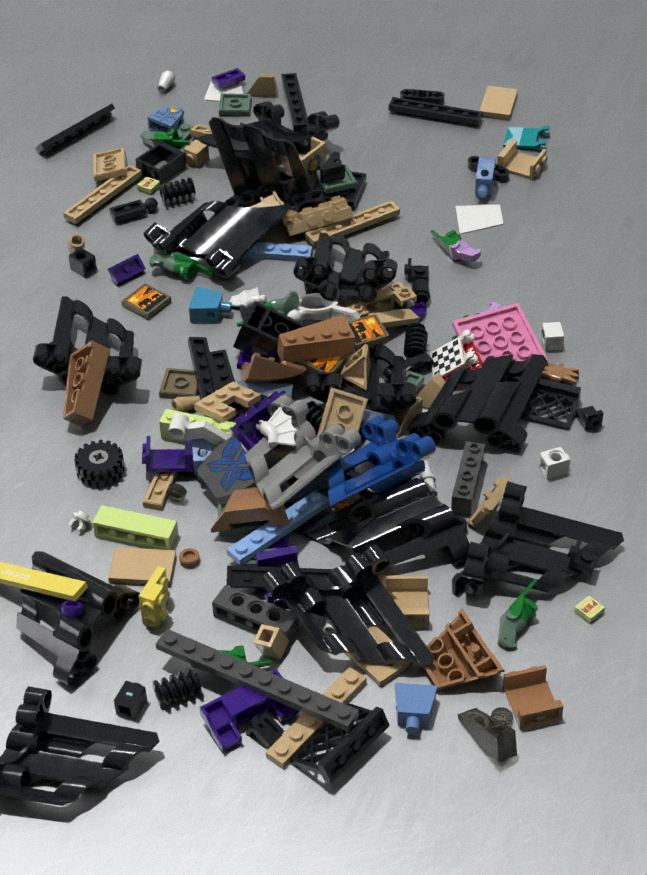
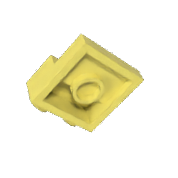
[139,566,170,628]

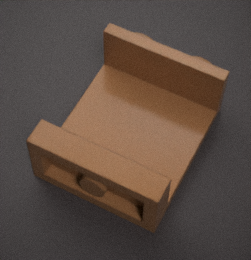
[502,665,564,729]

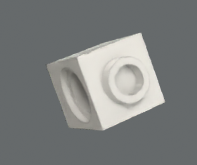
[541,322,564,351]
[538,447,571,479]

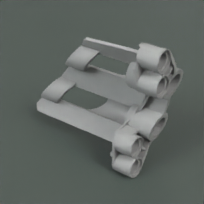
[245,395,361,510]

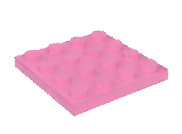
[452,303,548,378]

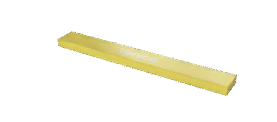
[0,562,88,602]

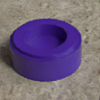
[61,600,83,617]

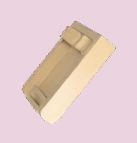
[467,476,514,528]

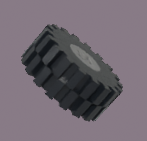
[74,440,125,488]

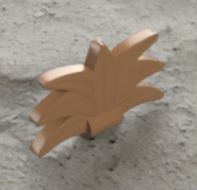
[540,363,579,385]

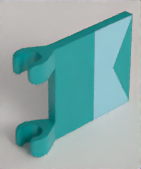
[503,126,550,152]

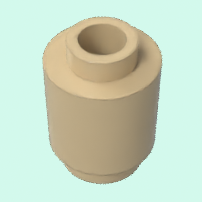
[68,234,85,254]

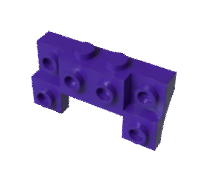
[199,669,300,752]

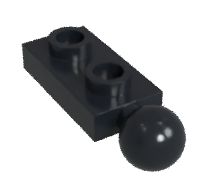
[109,198,158,222]

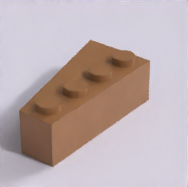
[277,315,355,363]
[63,341,110,427]

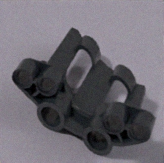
[209,117,326,213]
[293,232,398,303]
[33,296,142,395]
[305,344,417,415]
[408,354,547,453]
[299,478,470,567]
[462,481,624,593]
[261,545,435,667]
[16,551,140,687]
[0,686,160,806]

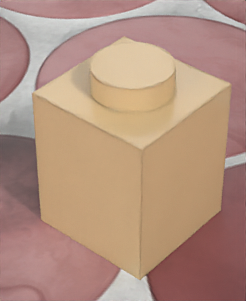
[184,140,209,167]
[253,624,289,659]

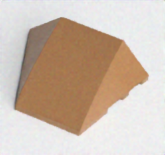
[241,352,306,383]
[211,487,290,533]
[424,608,505,690]

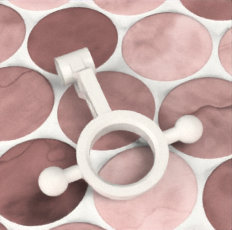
[287,293,360,322]
[168,413,267,460]

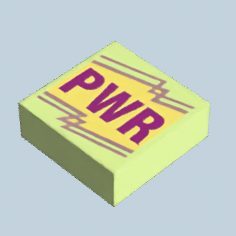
[137,177,160,194]
[574,596,605,623]

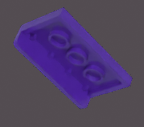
[231,390,286,457]

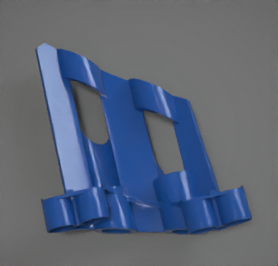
[327,416,436,507]

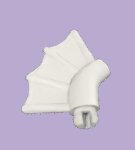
[228,287,267,309]
[256,407,297,446]

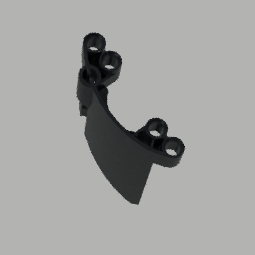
[200,101,340,152]
[143,201,291,278]

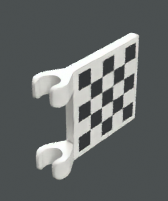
[430,329,478,378]

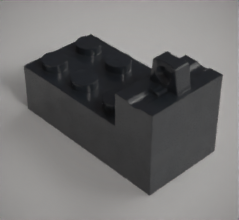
[233,301,306,364]

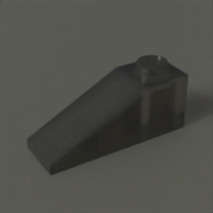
[458,708,517,762]

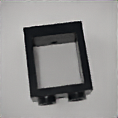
[135,141,186,184]

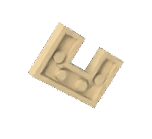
[194,382,261,423]

